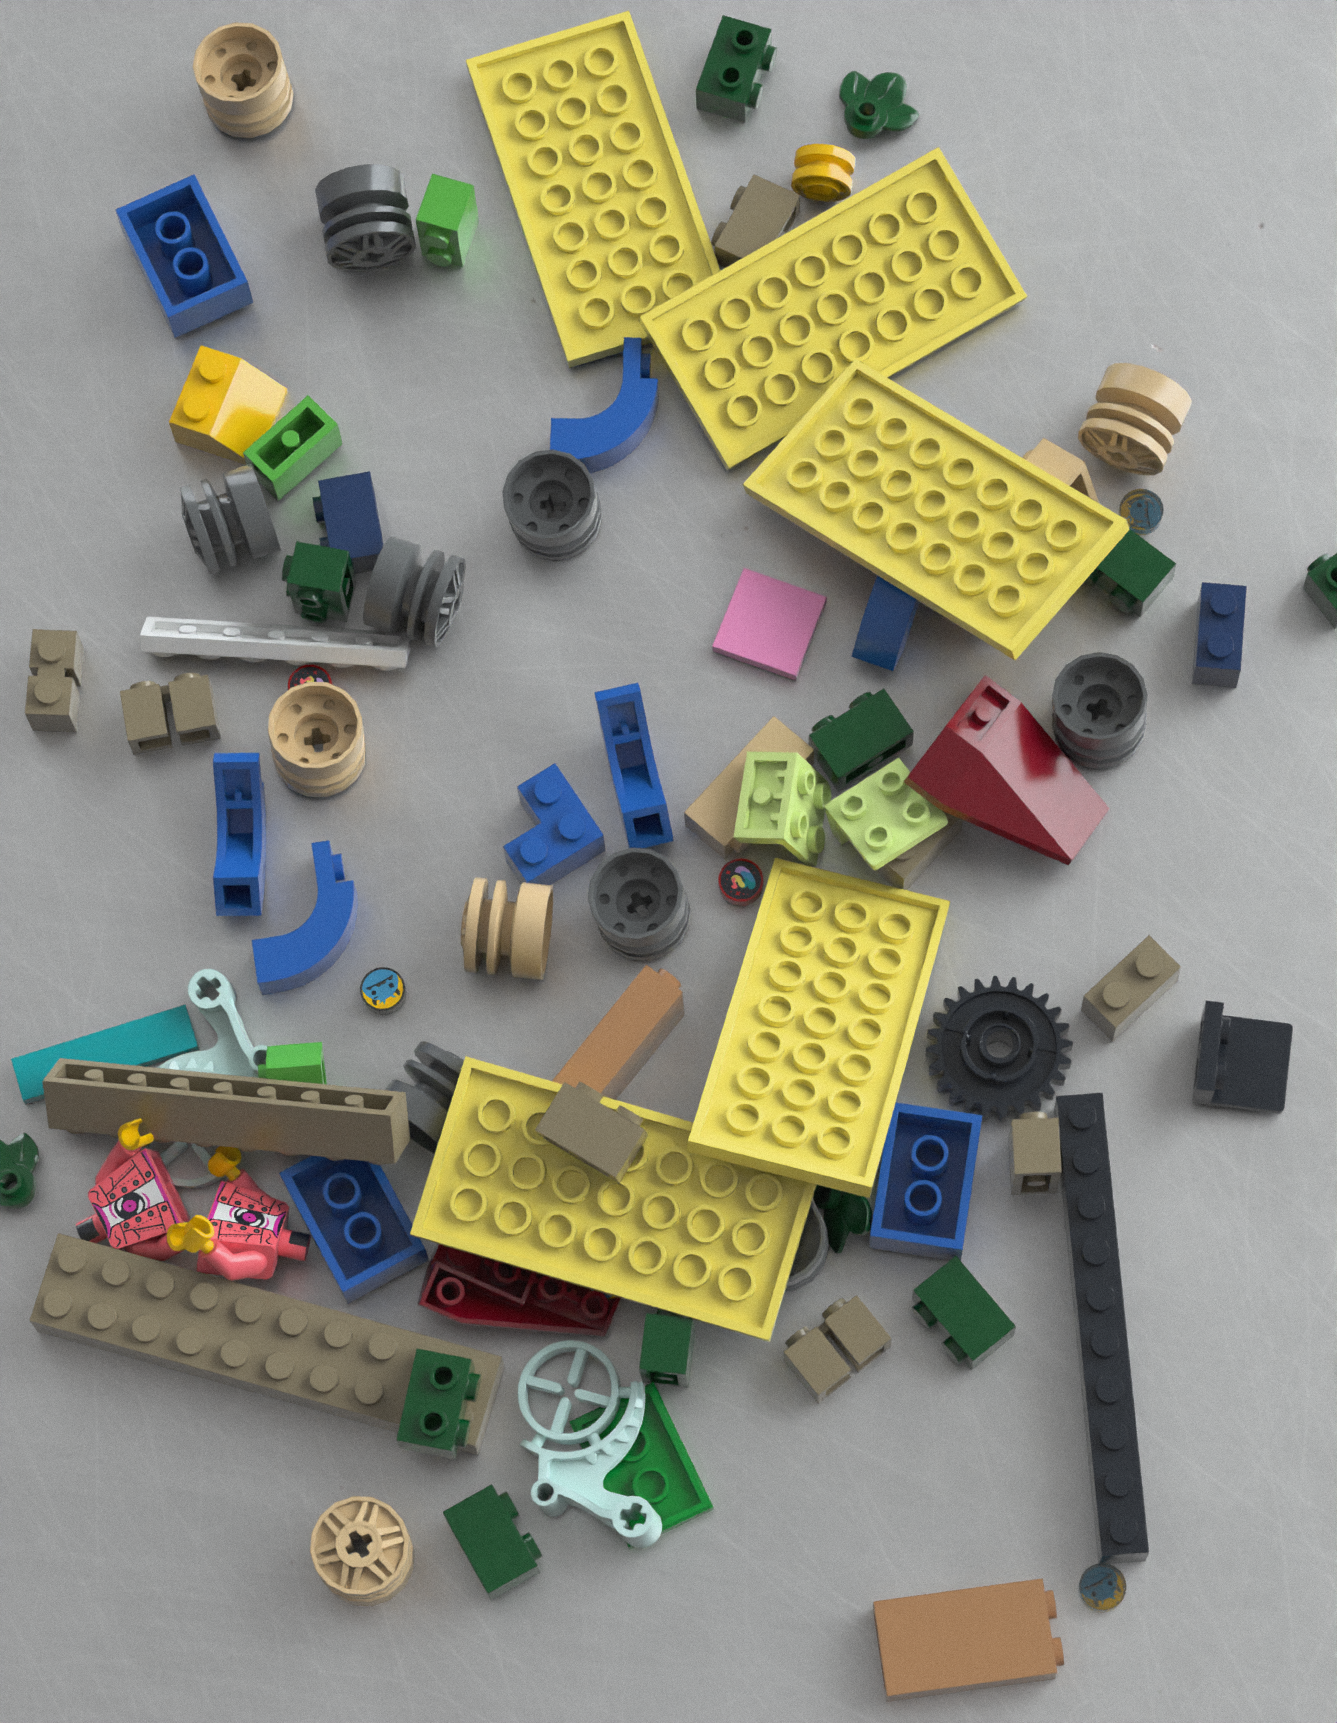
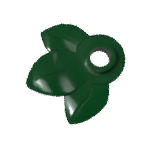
[839,71,919,139]
[0,1133,39,1209]
[813,1185,872,1254]

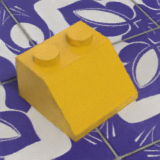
[169,345,288,465]

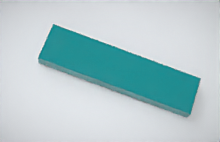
[11,1004,200,1105]

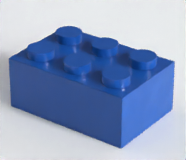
[115,174,253,338]
[869,1102,983,1261]
[279,1156,429,1304]

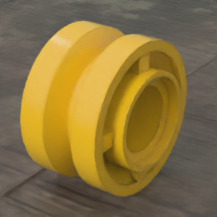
[791,144,855,202]

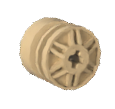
[193,22,294,138]
[1078,363,1192,475]
[268,682,366,797]
[461,877,553,980]
[310,1496,415,1606]

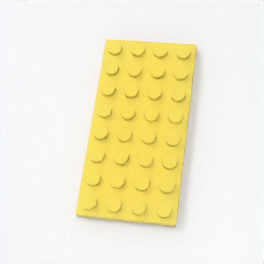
[466,11,721,368]
[638,147,1027,471]
[743,359,1129,660]
[686,858,950,1198]
[410,1056,816,1342]

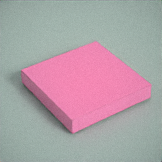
[712,568,827,681]

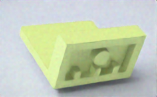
[733,751,832,866]
[824,758,948,870]

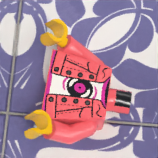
[76,1118,191,1261]
[183,1146,311,1281]

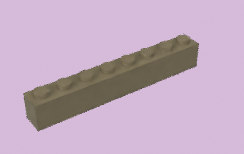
[42,1058,410,1165]

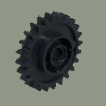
[925,976,1073,1123]

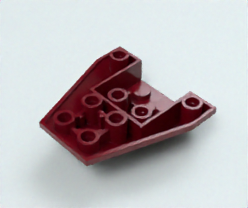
[904,675,1110,866]
[417,1244,621,1337]

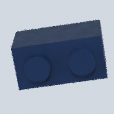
[312,471,384,574]
[1192,582,1247,688]

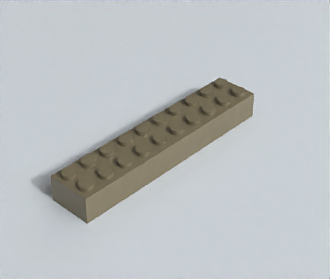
[29,1233,505,1456]

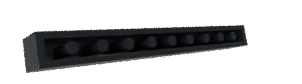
[1054,1093,1149,1565]

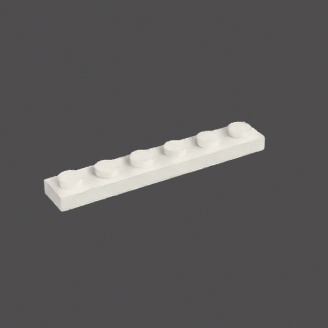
[140,617,411,671]

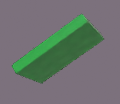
[569,1382,714,1550]

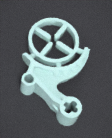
[141,969,267,1189]
[518,1340,662,1548]

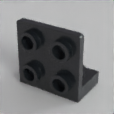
[1192,1000,1293,1114]

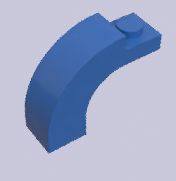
[550,337,659,473]
[851,575,919,671]
[594,683,674,848]
[213,753,266,916]
[252,840,358,995]

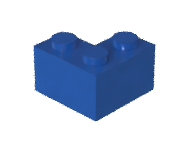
[503,763,606,885]

